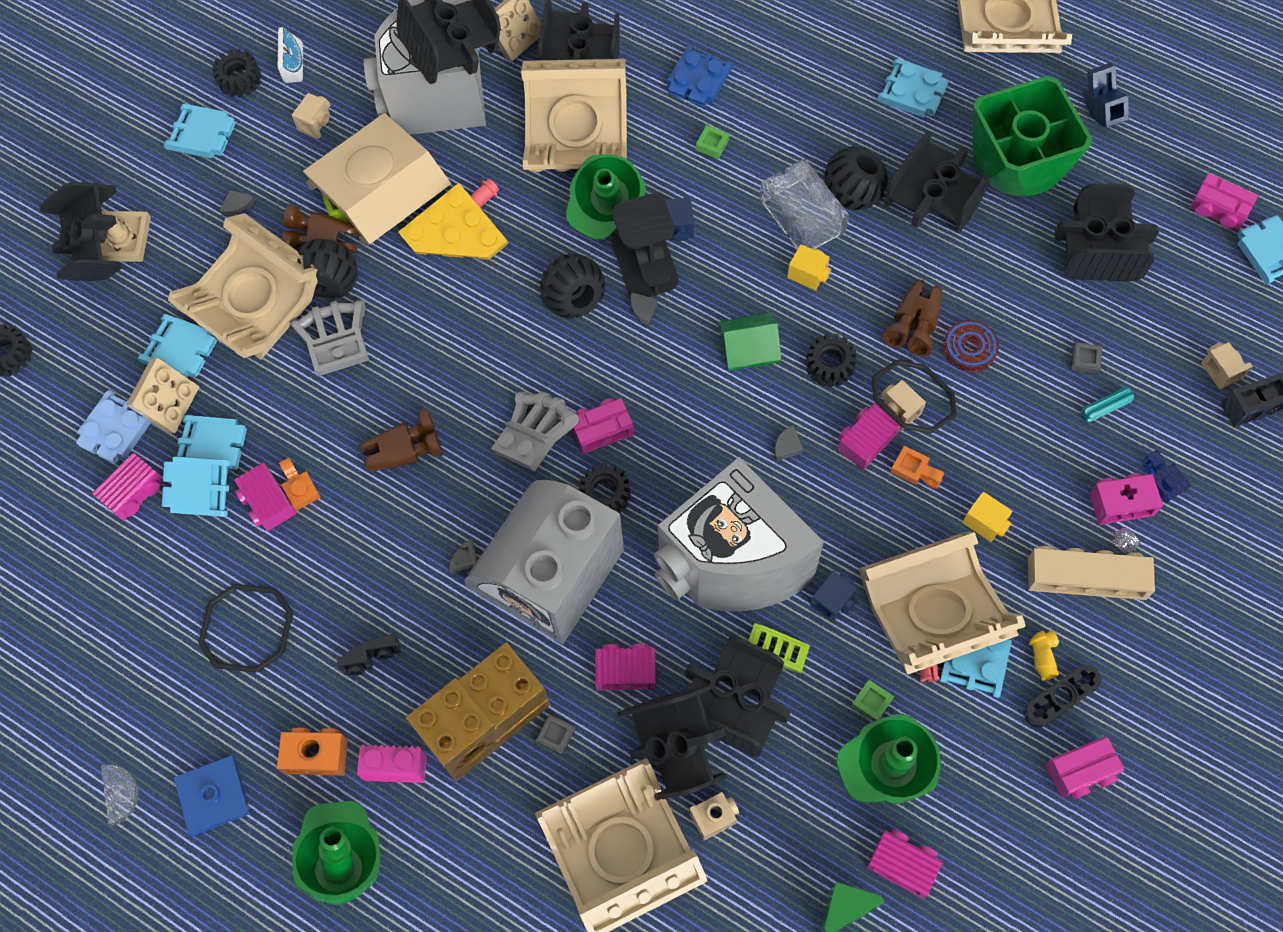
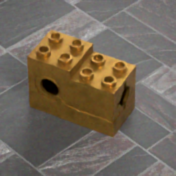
[405,642,550,782]

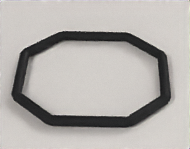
[872,360,957,434]
[198,584,293,673]

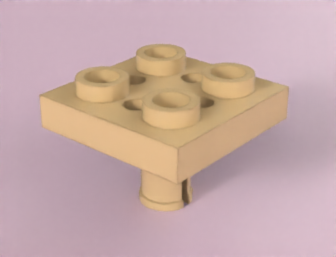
[495,0,542,61]
[100,211,151,262]
[126,358,199,433]

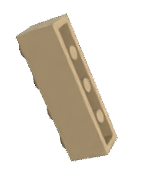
[1028,546,1155,600]

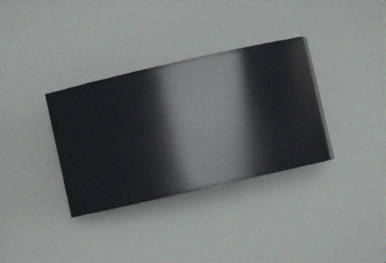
[337,634,401,676]

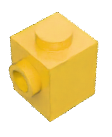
[787,244,831,291]
[962,492,1013,542]

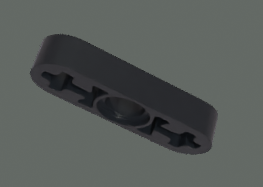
[1024,665,1101,728]

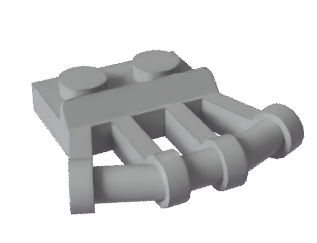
[289,300,369,377]
[491,392,579,472]

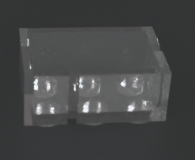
[760,159,849,249]

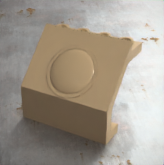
[957,0,1072,53]
[521,59,627,172]
[303,113,451,246]
[168,213,317,360]
[858,532,1026,675]
[535,758,708,932]

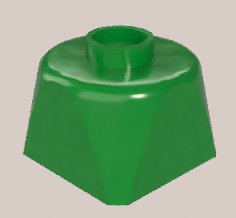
[972,76,1093,197]

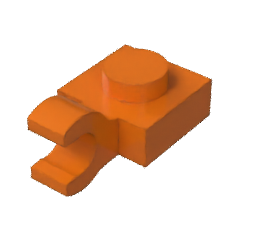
[891,446,944,489]
[279,458,321,511]

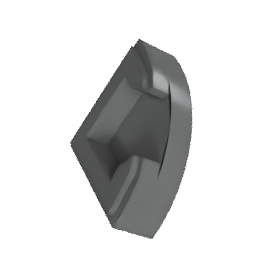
[220,190,255,217]
[631,293,657,326]
[775,425,803,461]
[449,539,478,575]

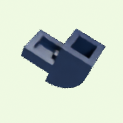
[1083,63,1129,127]

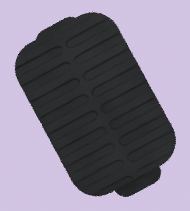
[396,0,501,84]
[538,0,620,61]
[884,131,990,233]
[39,182,122,281]
[1054,183,1159,282]
[612,194,679,297]
[685,636,791,757]
[617,684,727,801]

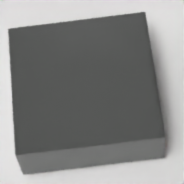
[1071,342,1102,374]
[535,714,576,756]

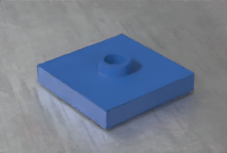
[174,755,251,837]

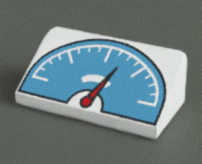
[278,27,303,83]

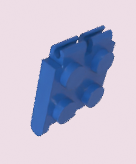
[667,46,733,107]

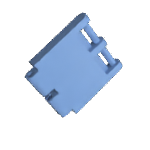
[76,390,151,464]

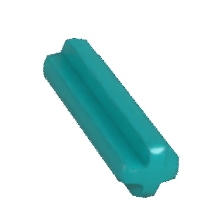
[1081,387,1134,422]

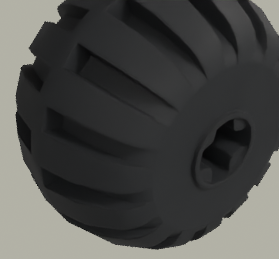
[824,146,888,210]
[297,239,358,298]
[540,254,605,319]

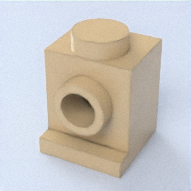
[292,93,331,139]
[1201,342,1253,389]
[881,380,926,430]
[689,792,739,841]

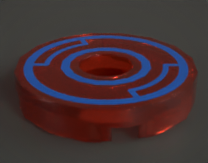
[943,320,999,372]

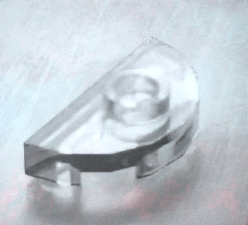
[101,765,139,826]

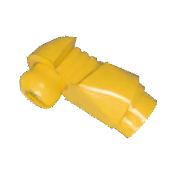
[1029,630,1059,681]

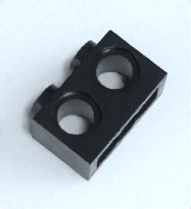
[1220,372,1283,428]

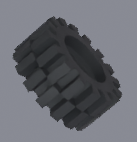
[212,49,262,97]
[0,324,32,377]
[806,334,857,387]
[579,463,631,513]

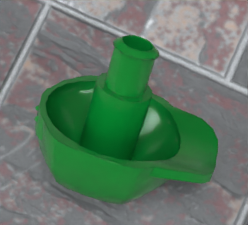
[566,154,646,240]
[836,714,941,804]
[292,801,380,905]

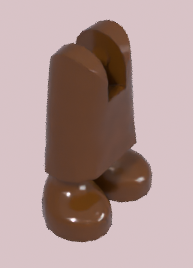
[281,204,359,254]
[882,279,942,357]
[359,408,443,471]

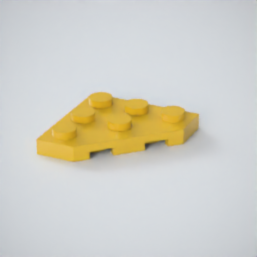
[399,183,509,260]

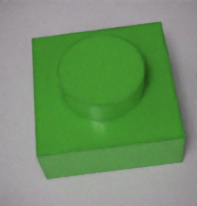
[696,125,729,159]
[851,680,894,721]

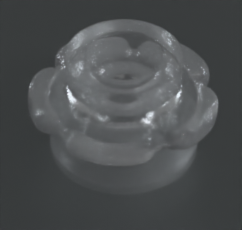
[1113,527,1140,553]

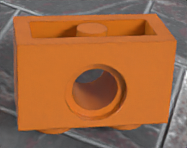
[277,728,348,776]

